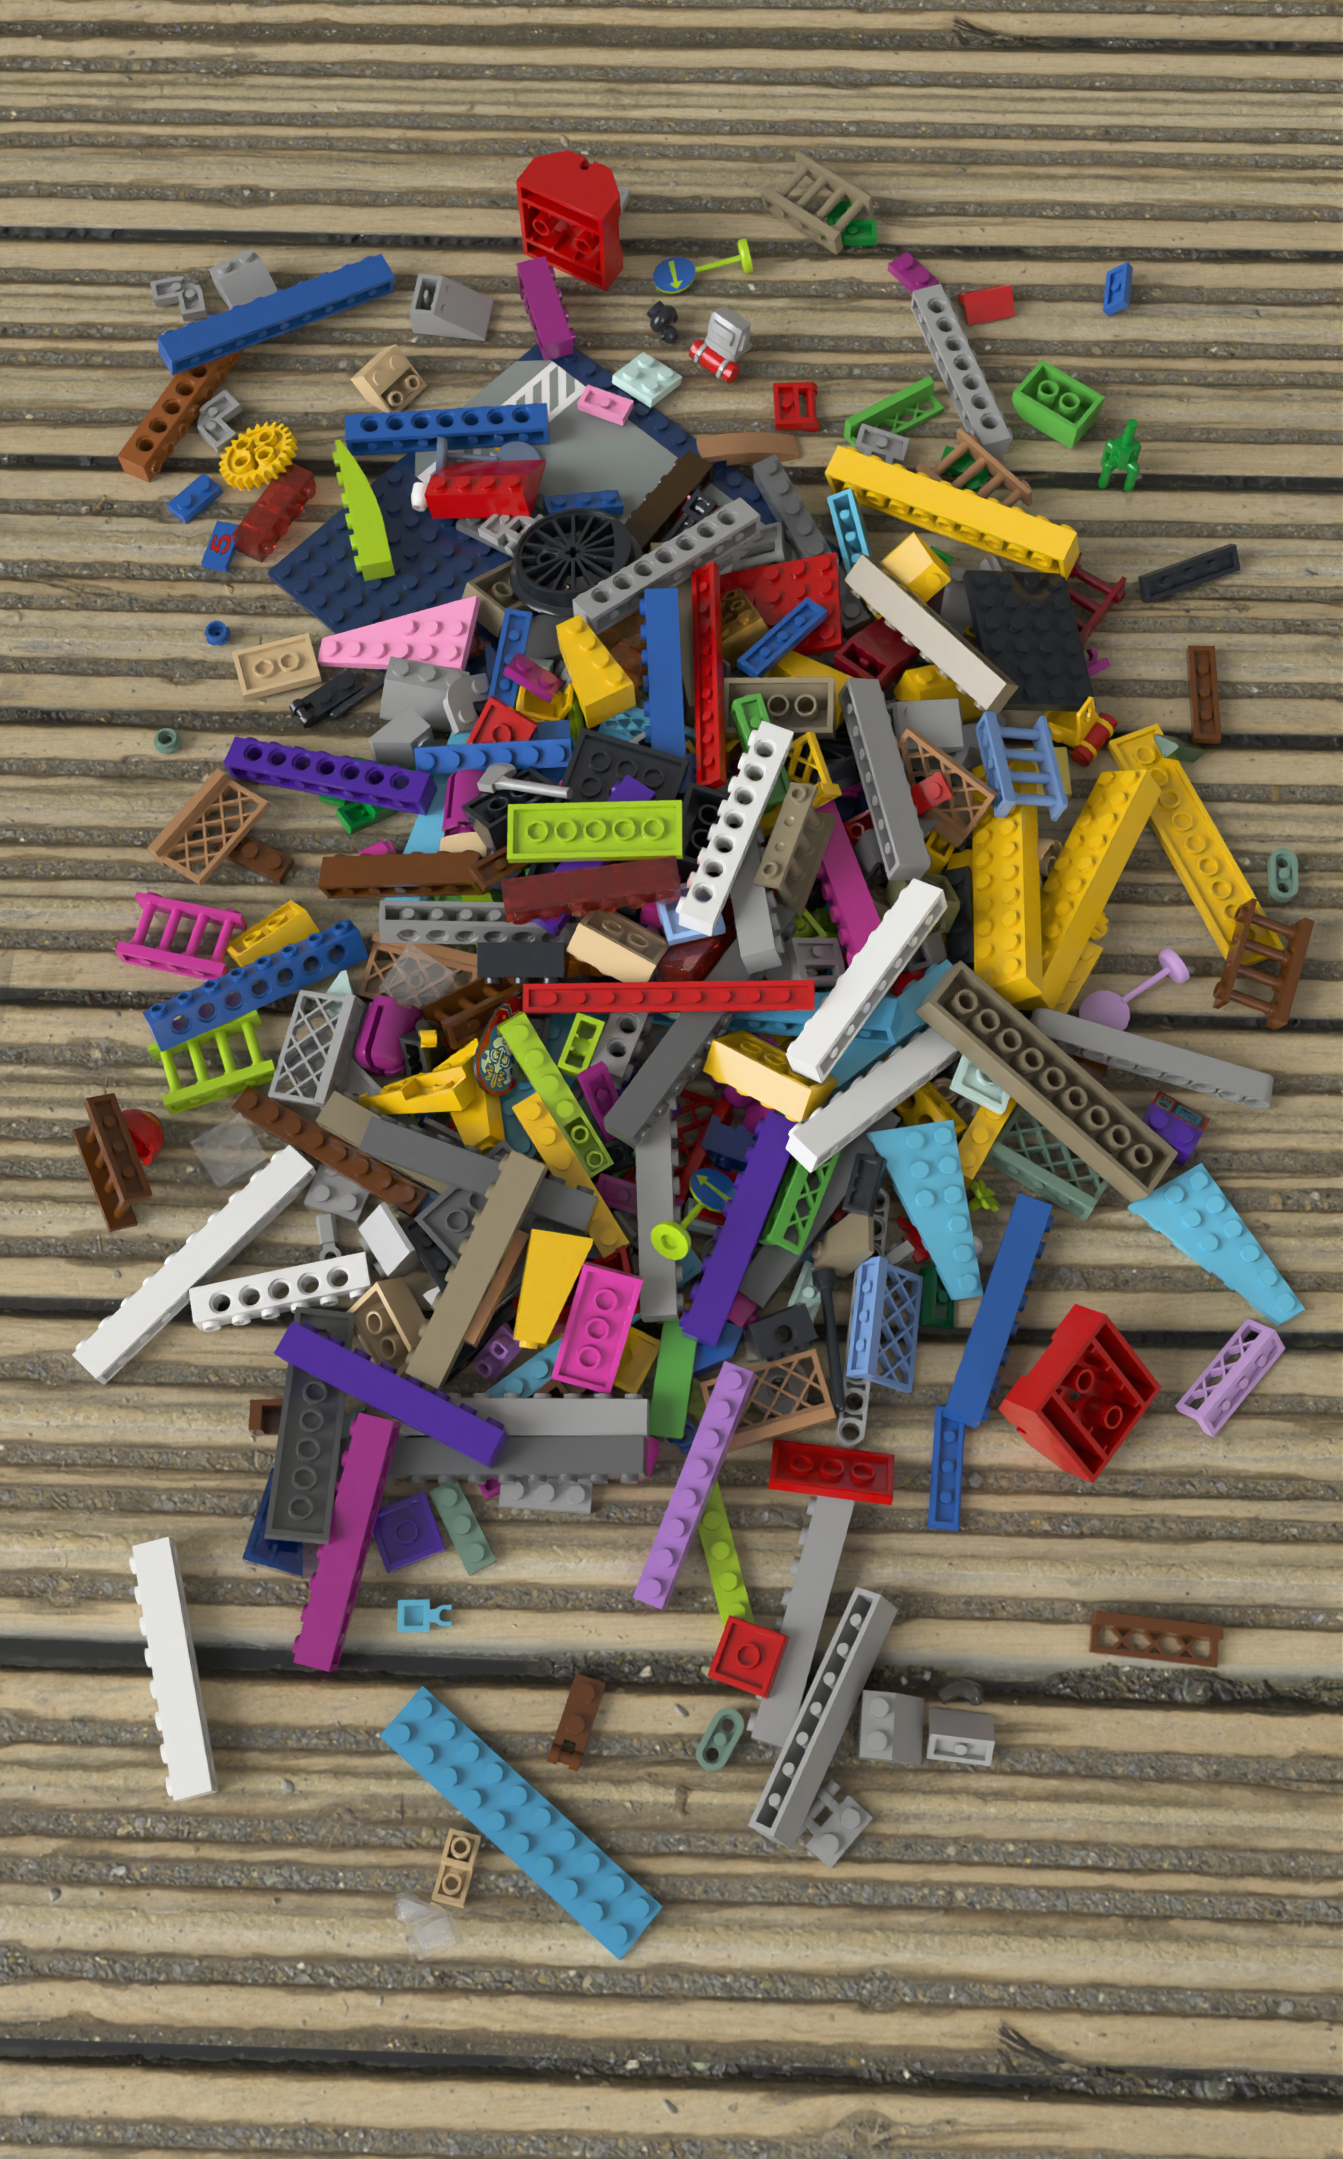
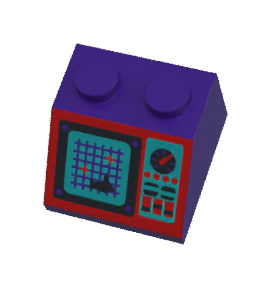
[1142,1091,1210,1167]

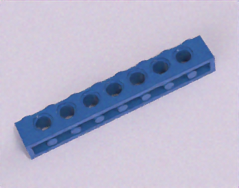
[345,403,550,456]
[142,919,369,1052]

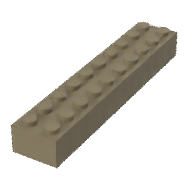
[915,961,1178,1203]

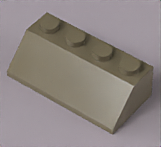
[723,677,836,739]

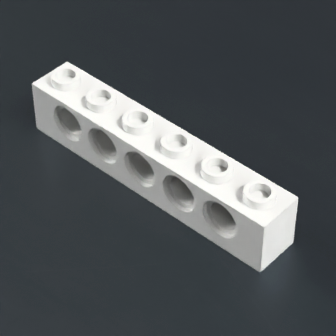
[189,1252,373,1332]

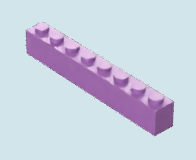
[633,1361,757,1609]

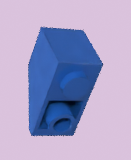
[692,1322,744,1379]

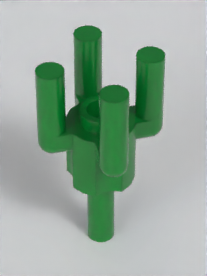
[1098,419,1142,492]

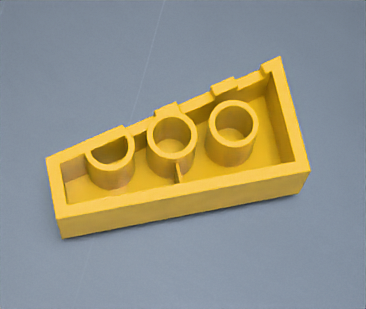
[556,614,636,729]

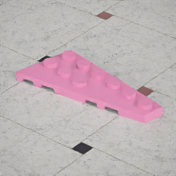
[317,595,481,671]

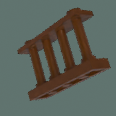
[1213,898,1315,1030]
[420,978,542,1050]
[72,1093,153,1232]

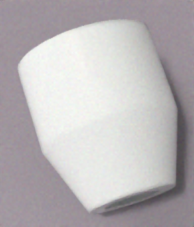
[411,482,428,512]

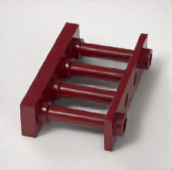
[1066,552,1127,651]

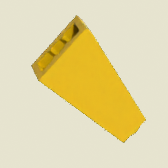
[762,650,854,730]
[432,1038,505,1156]
[513,1229,593,1349]

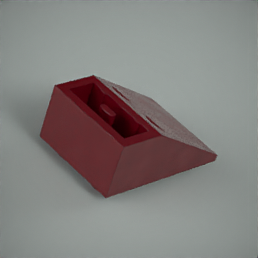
[834,616,921,692]

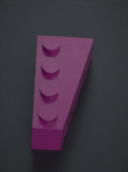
[517,256,576,361]

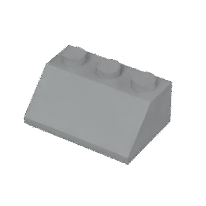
[379,656,470,733]

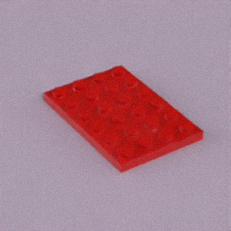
[720,552,843,669]

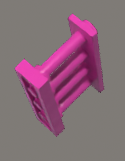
[115,892,247,981]

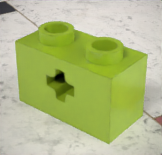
[557,1012,606,1080]

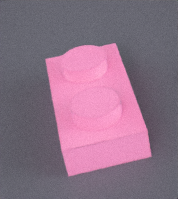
[577,385,633,426]

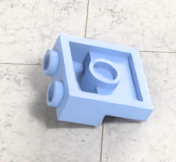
[654,881,726,946]

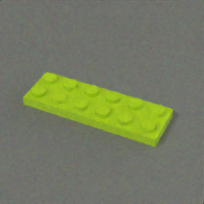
[507,800,683,863]

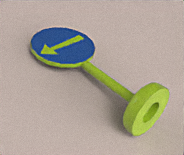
[653,238,754,294]
[650,1168,737,1260]

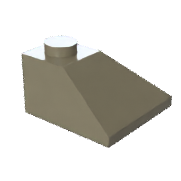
[811,1213,874,1278]

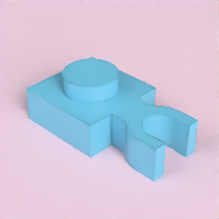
[397,1600,452,1633]

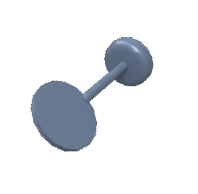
[436,436,540,472]

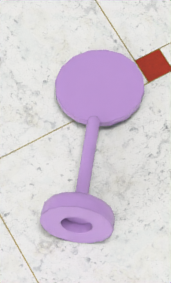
[1079,947,1190,1031]

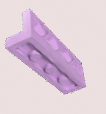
[1175,1318,1286,1437]

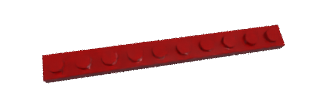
[691,561,727,789]
[523,980,815,1014]

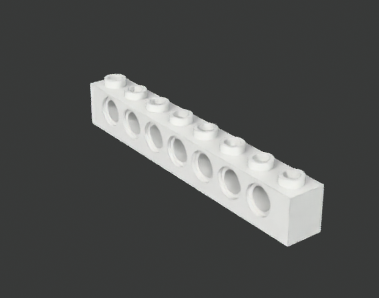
[676,721,794,937]

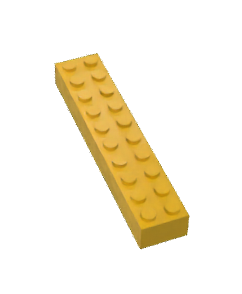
[825,445,1080,581]
[972,760,1043,1004]
[1011,769,1162,1010]

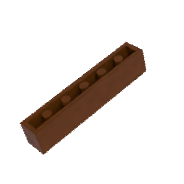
[318,850,484,899]

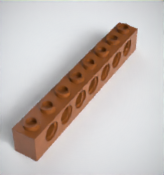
[118,310,244,483]

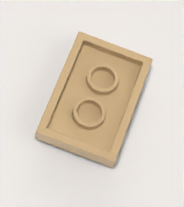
[232,633,322,701]

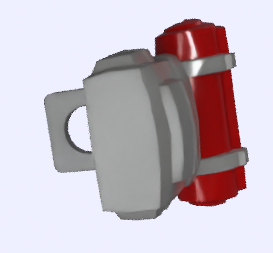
[689,306,753,384]

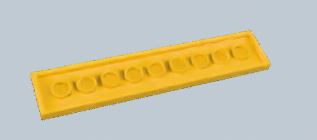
[1107,723,1285,966]

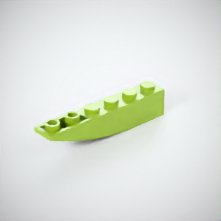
[332,440,395,581]
[496,1011,614,1178]

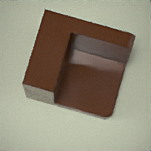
[249,1399,283,1436]

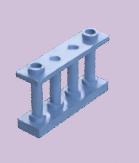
[975,711,1068,821]

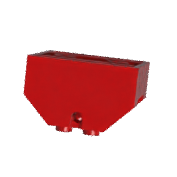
[516,150,623,291]
[998,1304,1162,1483]

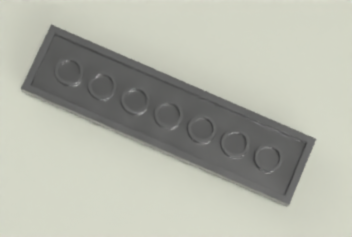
[264,1307,356,1545]

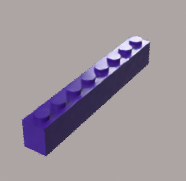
[679,1111,799,1349]
[274,1321,509,1469]

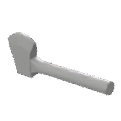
[477,763,573,799]

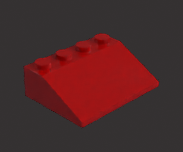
[424,460,546,519]

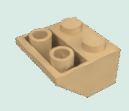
[350,344,427,413]

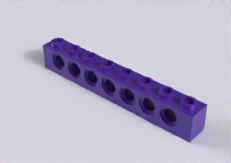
[223,737,437,816]

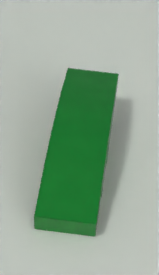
[336,766,435,835]

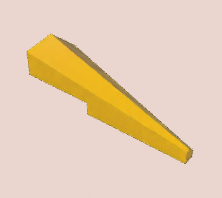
[358,1055,476,1115]

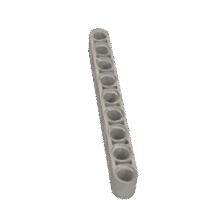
[1030,1008,1274,1109]
[836,1187,890,1449]

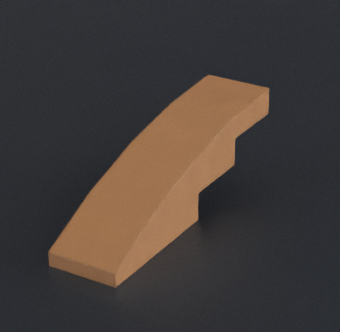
[696,432,800,468]

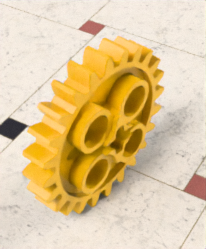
[219,422,298,491]

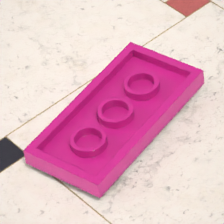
[551,1261,644,1394]

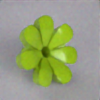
[968,1179,1001,1212]

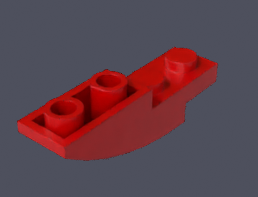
[843,771,954,848]

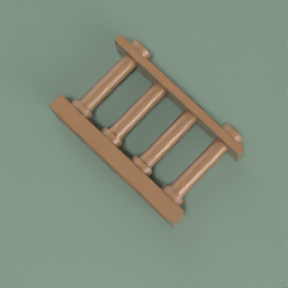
[915,428,1032,508]

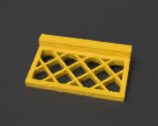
[735,732,842,837]

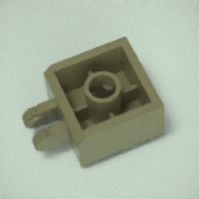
[883,872,960,933]

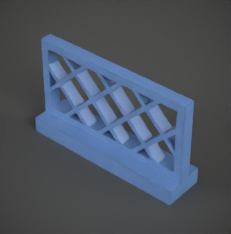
[846,1256,923,1393]

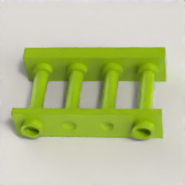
[147,1010,276,1115]

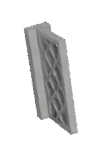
[268,990,367,1108]

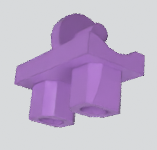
[473,1322,523,1380]

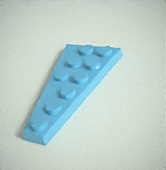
[866,1120,983,1300]
[1127,1163,1305,1326]

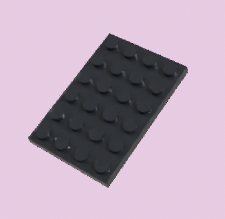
[963,570,1096,712]
[526,727,689,917]

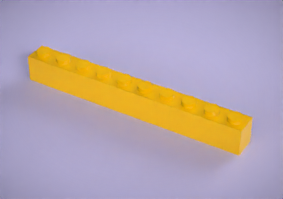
[958,941,1103,1190]

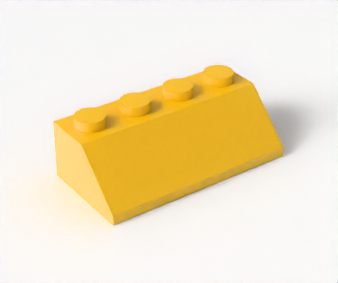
[703,1030,839,1122]

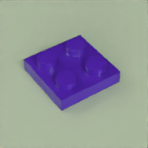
[373,1491,446,1574]

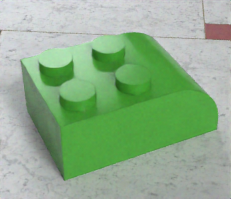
[1012,360,1105,450]

